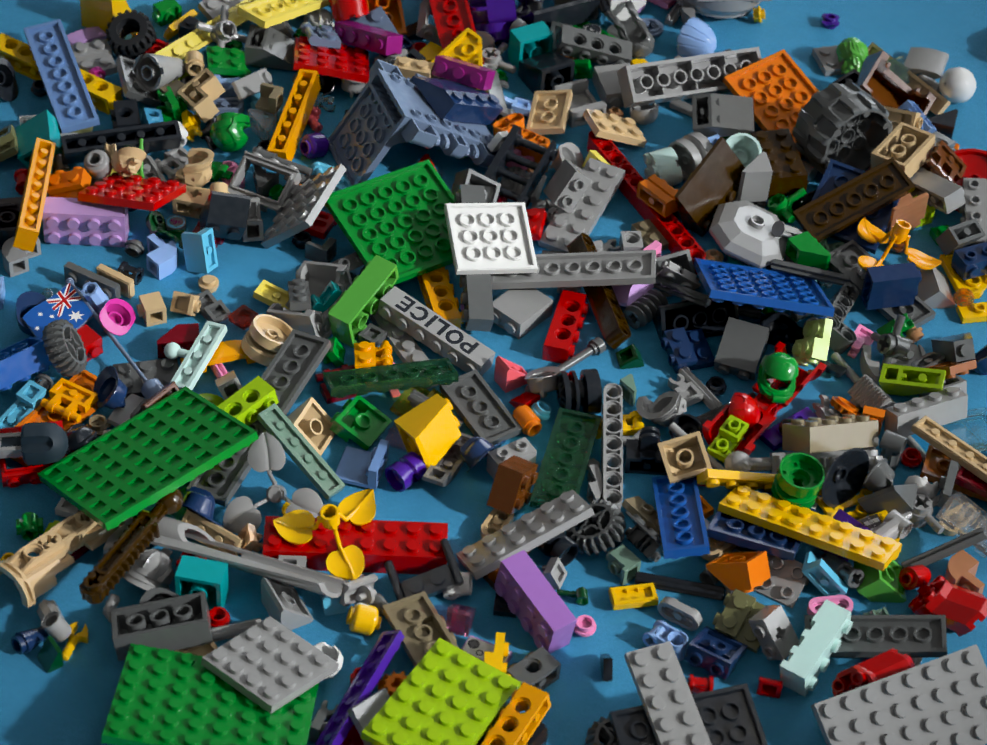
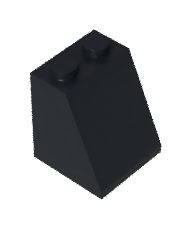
[518,51,575,94]

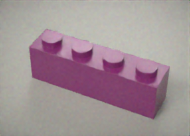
[334,20,403,55]

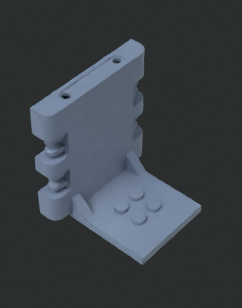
[328,59,498,186]

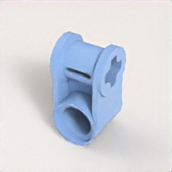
[642,620,688,662]

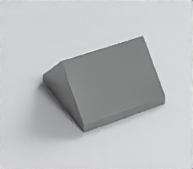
[737,151,773,202]
[917,267,956,309]
[261,577,314,630]

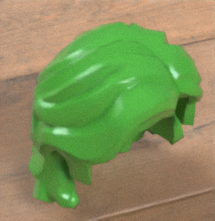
[836,37,869,74]

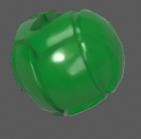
[210,112,251,152]
[757,352,799,404]

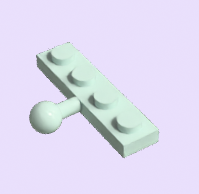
[164,321,228,390]

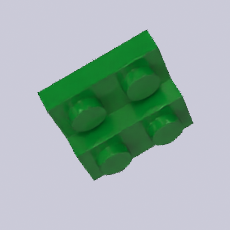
[330,394,392,451]

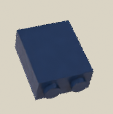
[860,262,922,310]

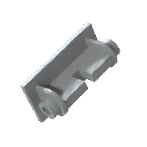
[656,260,701,290]

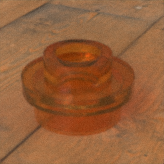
[953,288,974,307]

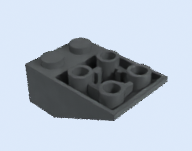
[244,25,299,71]
[692,93,755,138]

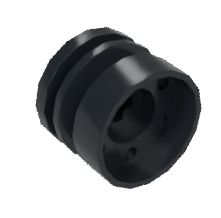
[556,369,602,416]

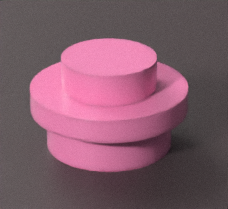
[574,615,596,637]

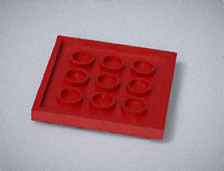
[293,36,369,83]
[78,172,186,211]

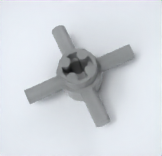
[196,5,248,48]
[482,43,517,74]
[902,494,945,534]

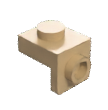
[170,291,201,316]

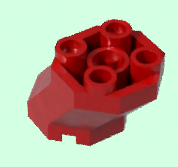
[908,575,987,637]
[832,648,915,696]

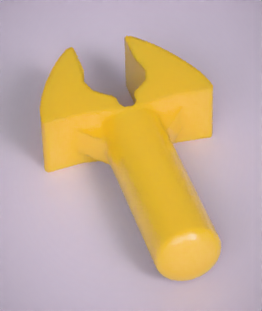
[62,622,89,661]

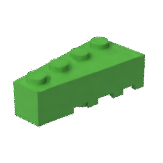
[328,255,399,348]

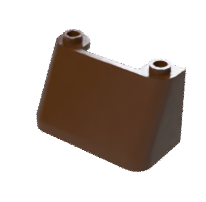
[856,50,936,116]

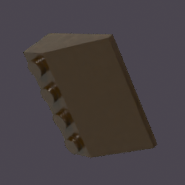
[674,137,745,237]

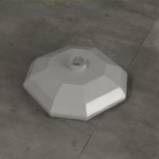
[709,200,788,268]

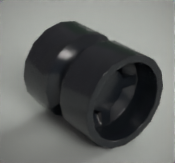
[537,532,579,567]

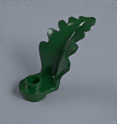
[146,211,186,253]

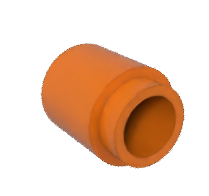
[512,405,542,436]

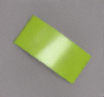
[707,415,749,463]

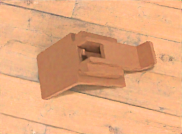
[887,192,929,232]

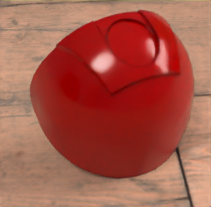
[728,392,761,429]

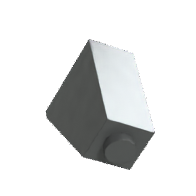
[931,332,976,363]

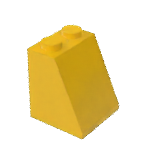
[80,0,131,33]
[394,394,461,469]

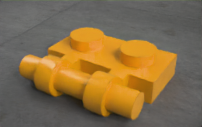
[354,340,393,373]
[40,378,98,423]

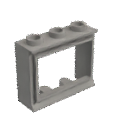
[228,151,302,214]

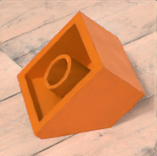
[706,551,771,593]

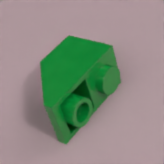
[785,231,831,270]

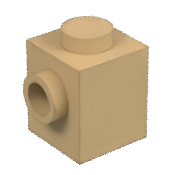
[136,291,167,327]

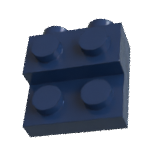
[660,327,715,374]
[684,626,748,680]

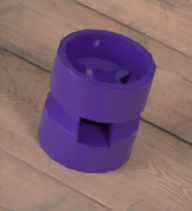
[385,452,427,492]

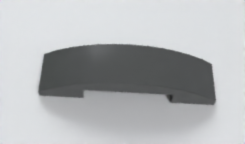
[422,432,473,487]

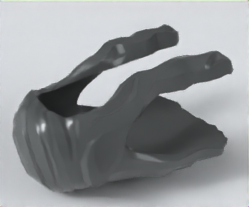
[604,0,655,59]

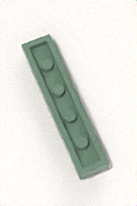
[257,403,346,500]

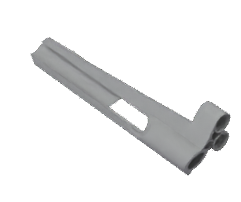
[104,510,345,598]

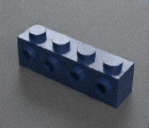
[951,242,987,281]

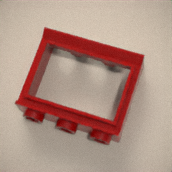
[0,420,67,488]

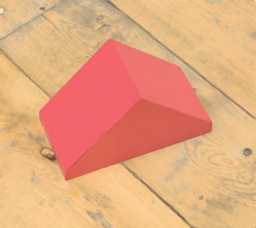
[494,356,528,393]

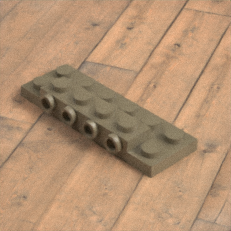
[382,591,464,667]

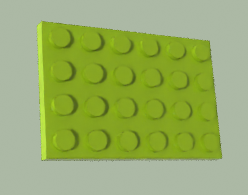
[361,638,521,745]

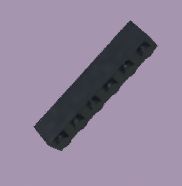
[59,120,182,165]

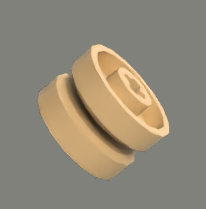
[241,314,293,366]

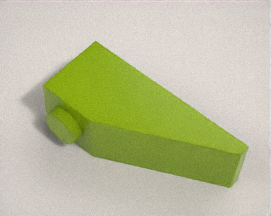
[879,363,946,396]

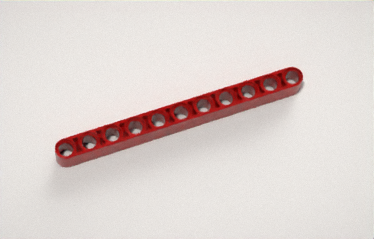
[587,130,706,275]

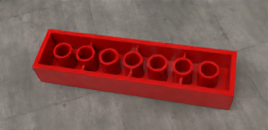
[263,516,448,575]

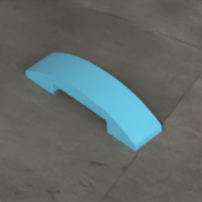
[0,380,47,429]

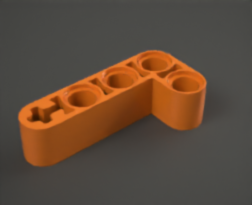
[493,113,550,163]

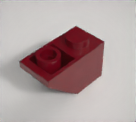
[157,323,199,359]

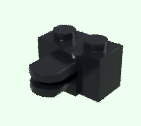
[624,426,667,476]

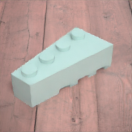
[780,599,853,697]

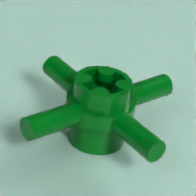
[767,187,807,223]

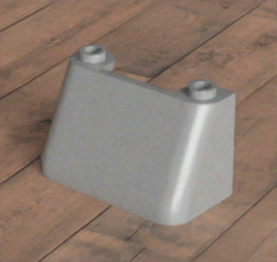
[266,260,353,339]

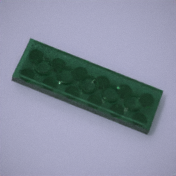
[323,358,459,398]
[529,407,602,509]

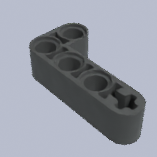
[819,283,859,354]

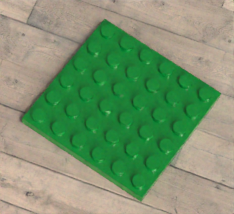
[325,159,454,285]

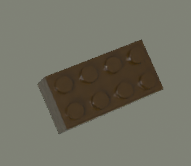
[751,128,808,198]

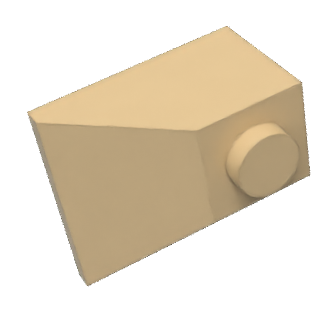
[287,397,335,456]
[657,431,712,484]

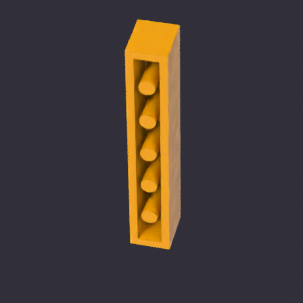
[267,69,321,161]

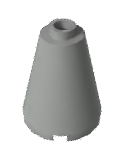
[133,53,185,92]

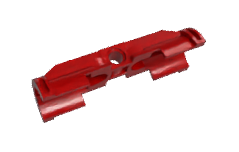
[702,341,827,455]

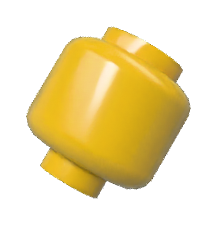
[346,602,382,636]

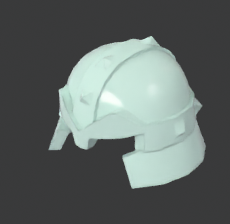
[726,133,762,168]

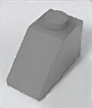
[231,68,273,101]

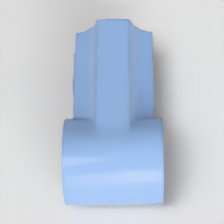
[81,281,110,316]

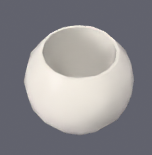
[939,67,976,104]

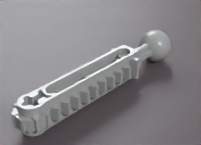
[724,450,883,474]

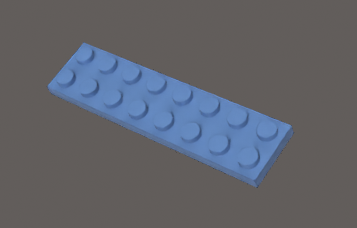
[23,19,100,133]

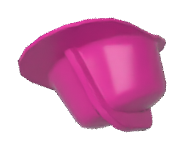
[99,298,136,336]

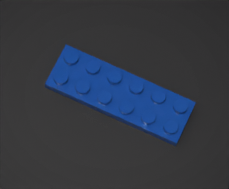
[652,476,710,559]

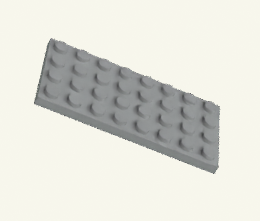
[811,644,987,745]

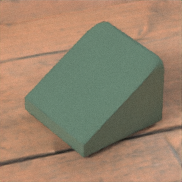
[619,374,637,406]

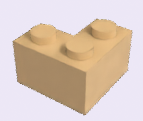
[177,68,225,123]

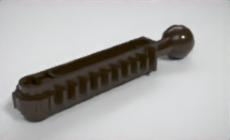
[79,489,183,604]

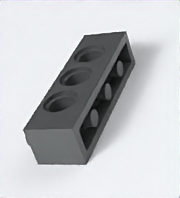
[555,24,632,65]

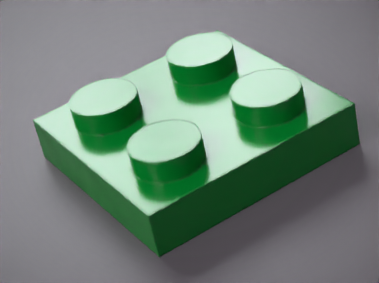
[206,46,246,77]

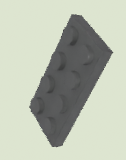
[439,369,522,445]

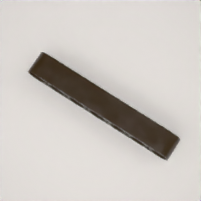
[567,233,632,349]

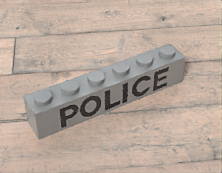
[377,286,496,376]

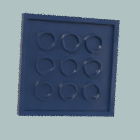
[811,159,901,254]
[707,489,817,561]

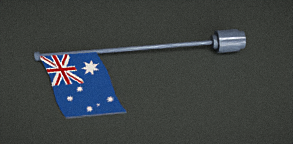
[22,277,164,400]

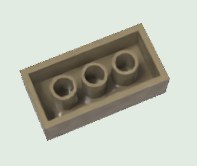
[782,414,879,454]

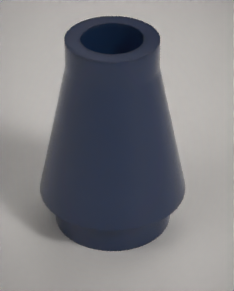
[11,626,48,654]

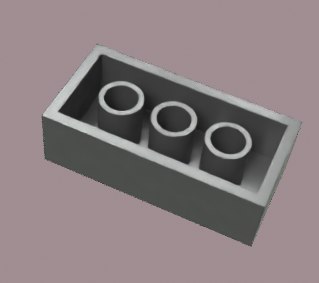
[111,591,213,661]

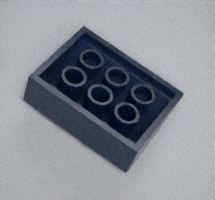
[411,76,503,125]

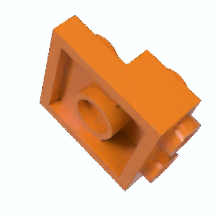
[47,166,92,198]

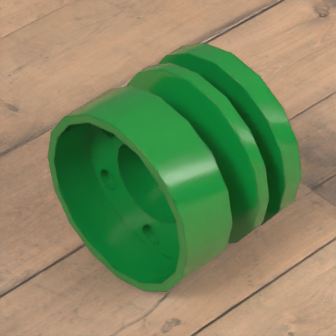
[771,452,825,509]

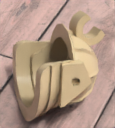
[173,148,214,187]

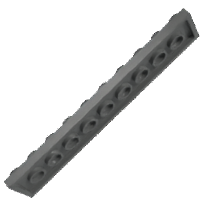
[186,329,332,507]

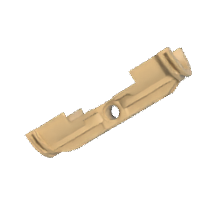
[0,511,126,608]

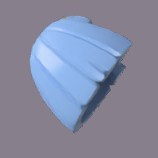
[676,17,717,57]

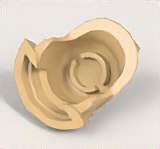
[104,143,147,177]

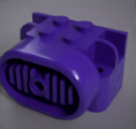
[468,0,517,42]

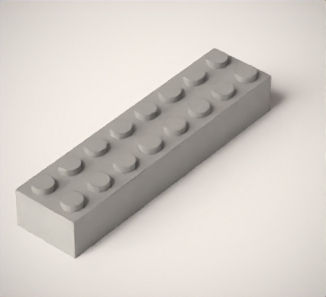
[617,47,762,108]

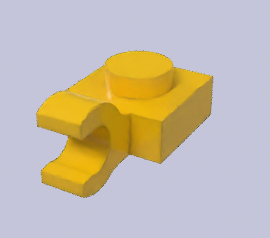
[181,110,202,142]

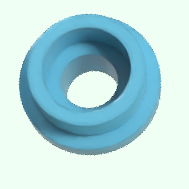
[531,400,552,420]

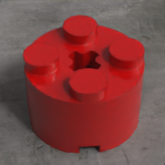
[329,0,369,21]

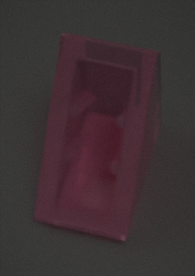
[446,603,477,637]

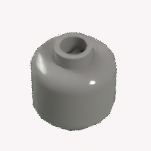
[84,150,113,179]

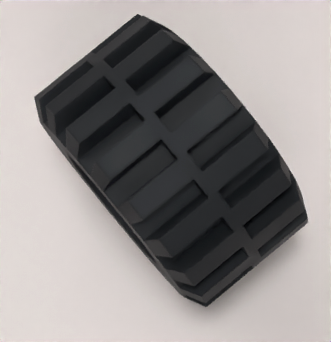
[106,10,157,60]

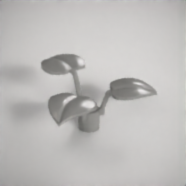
[223,432,324,534]

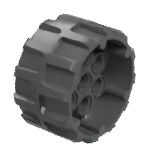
[792,82,893,175]

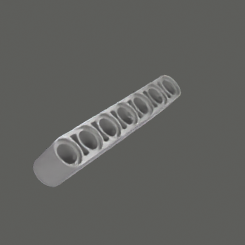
[601,383,623,511]

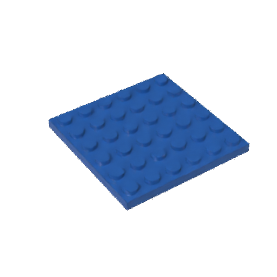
[693,258,835,319]

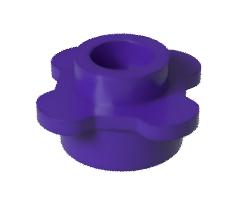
[821,13,839,29]

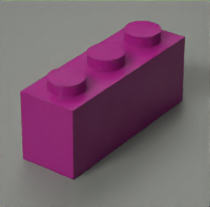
[431,55,496,90]

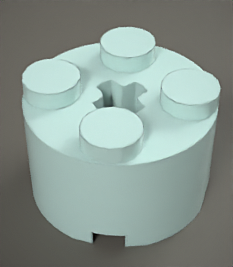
[643,147,682,186]

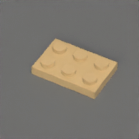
[526,89,573,135]
[583,109,647,148]

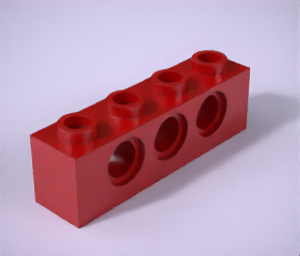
[542,290,589,364]

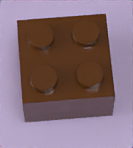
[487,455,538,515]

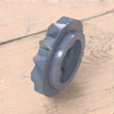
[642,18,664,38]

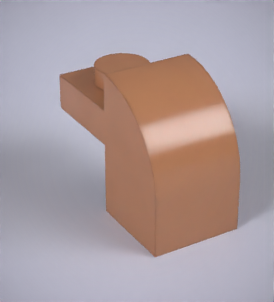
[944,550,985,594]

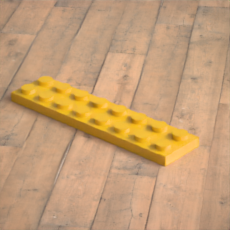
[718,485,902,571]

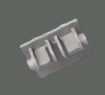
[753,554,810,608]

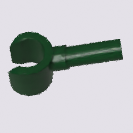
[557,587,588,606]

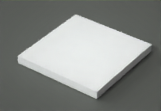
[444,202,538,275]

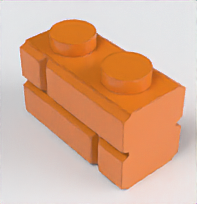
[637,174,679,218]

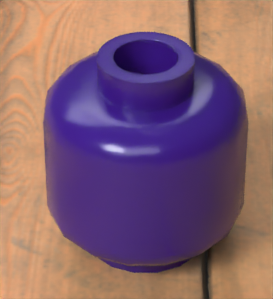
[299,132,329,159]

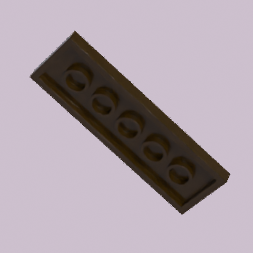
[793,157,915,242]

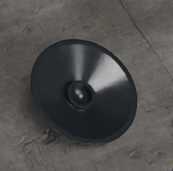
[822,448,869,508]

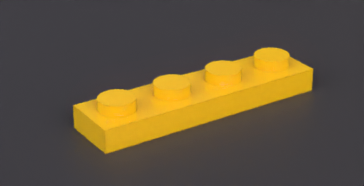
[697,469,776,492]

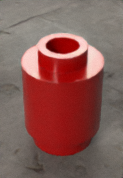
[899,564,931,590]

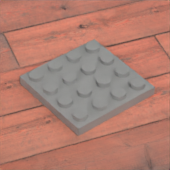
[261,164,347,249]
[201,616,339,714]

